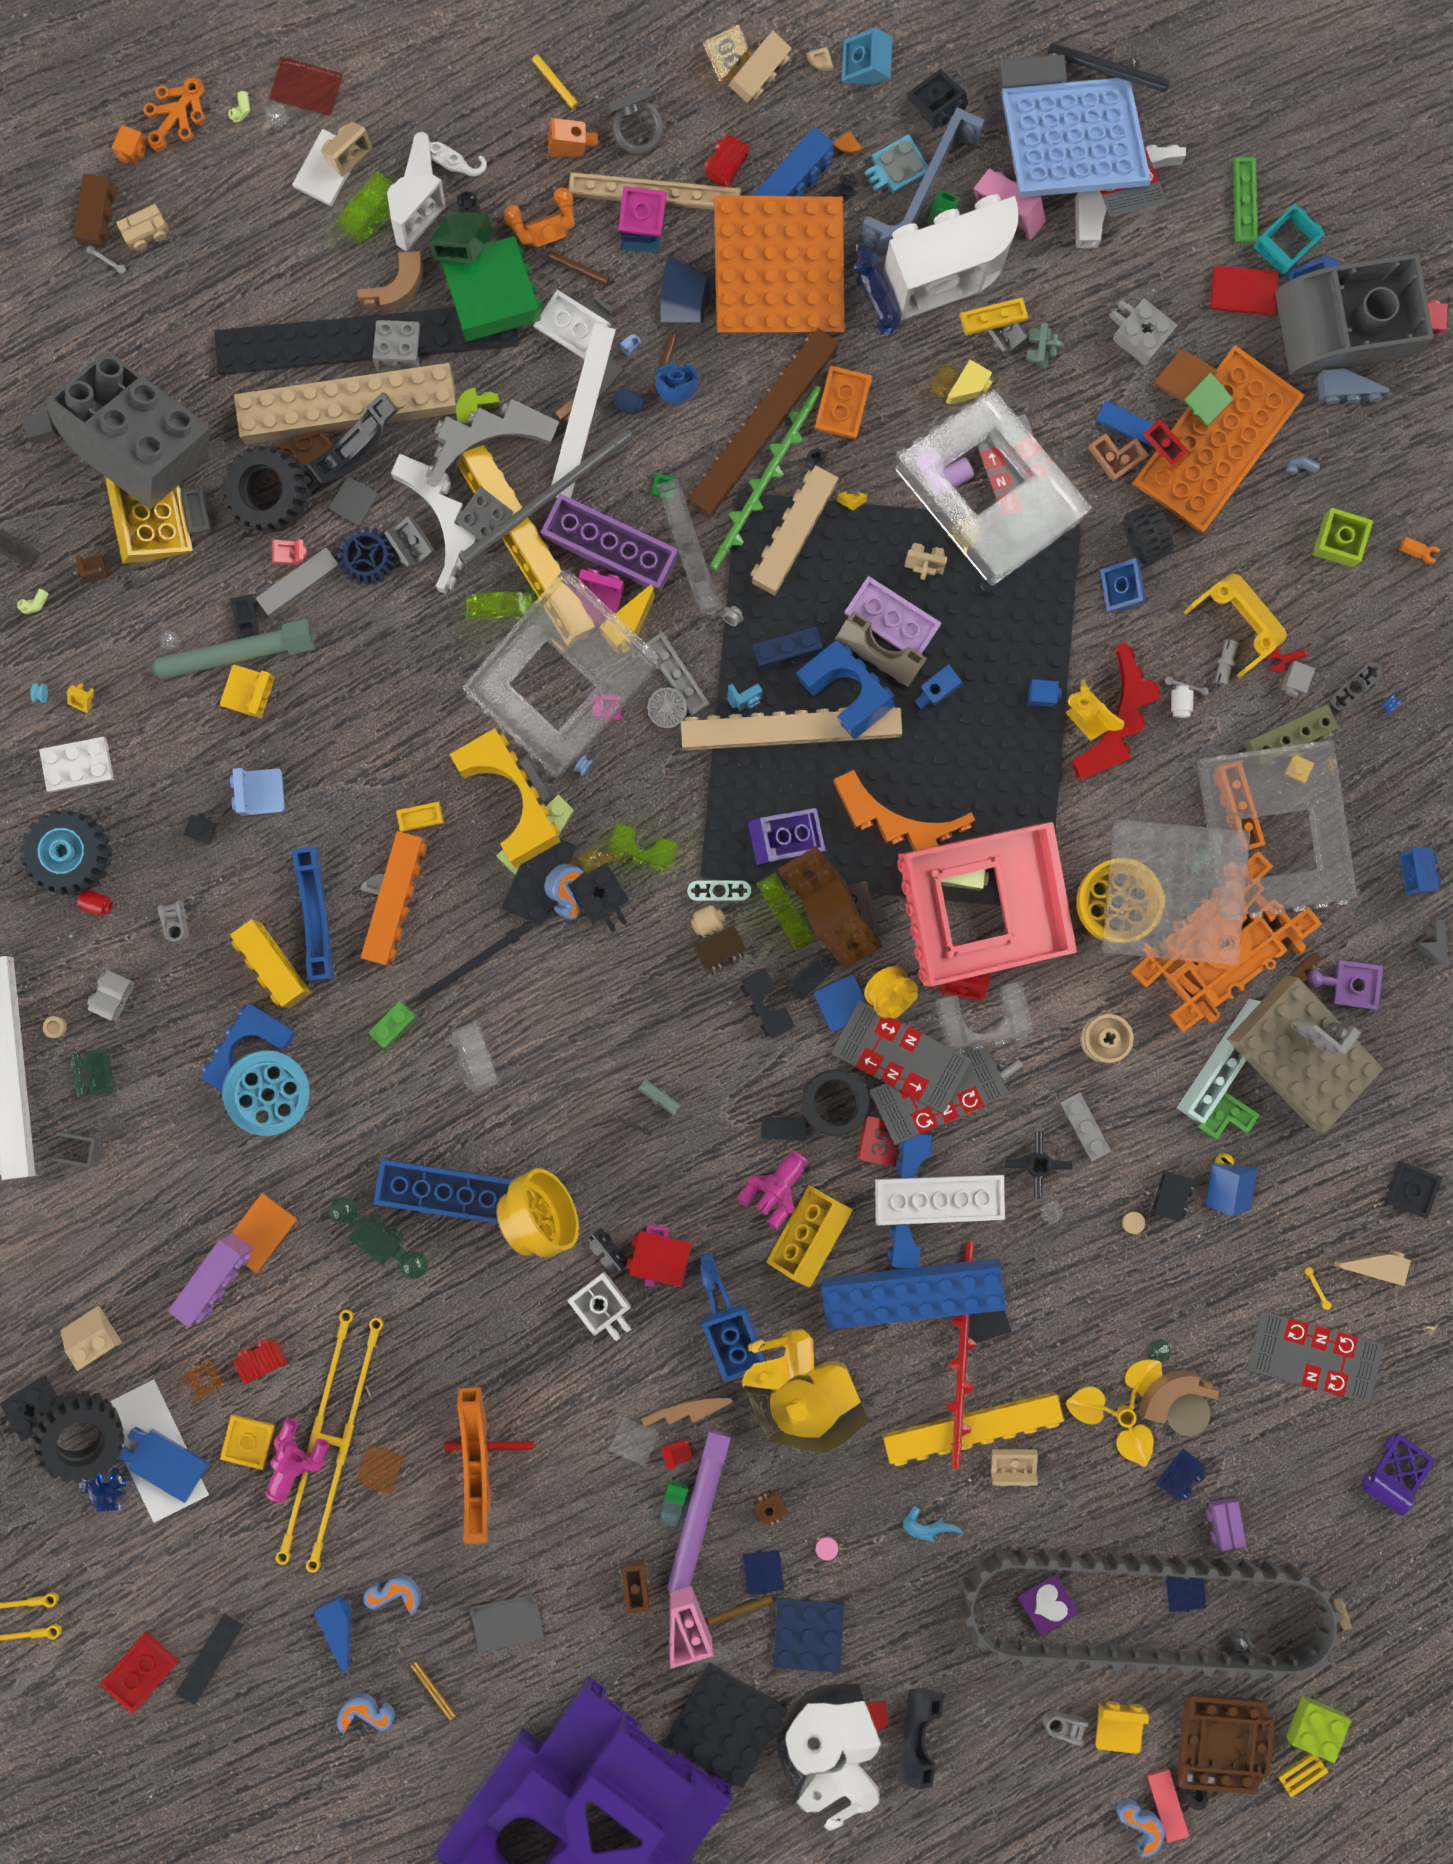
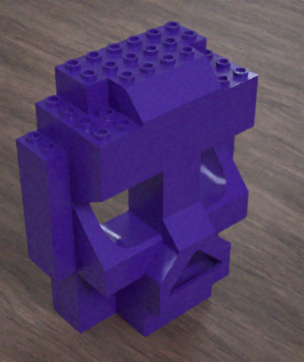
[434,1676,732,1864]

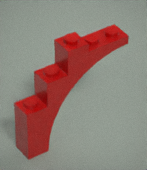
[1070,642,1161,782]

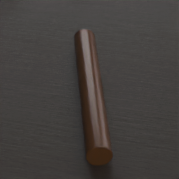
[548,251,610,285]
[651,333,678,397]

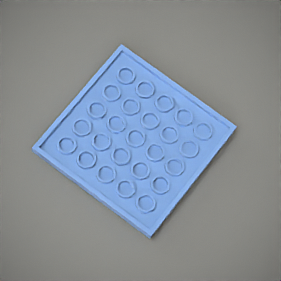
[1001,78,1151,198]

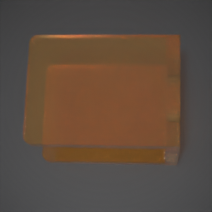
[176,1360,225,1405]

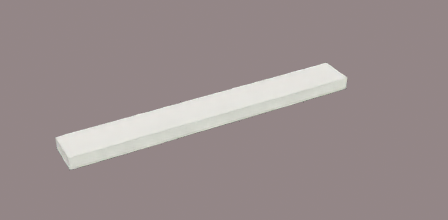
[551,323,616,498]

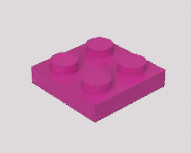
[618,186,667,237]

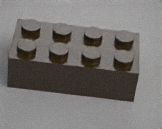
[694,925,746,975]

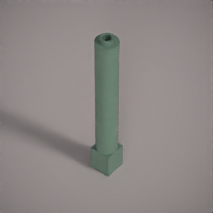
[152,619,315,680]

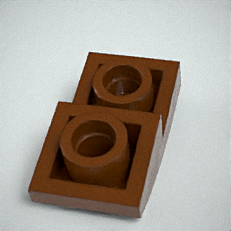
[1289,953,1322,982]

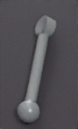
[87,246,126,275]
[1164,676,1209,696]

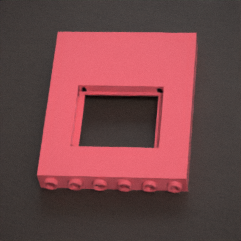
[898,822,1077,986]

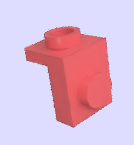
[272,539,306,565]

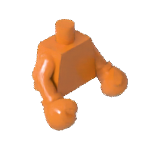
[503,187,575,247]

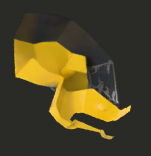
[742,1329,869,1453]

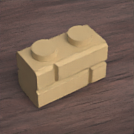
[116,204,170,251]

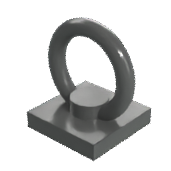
[606,87,664,154]

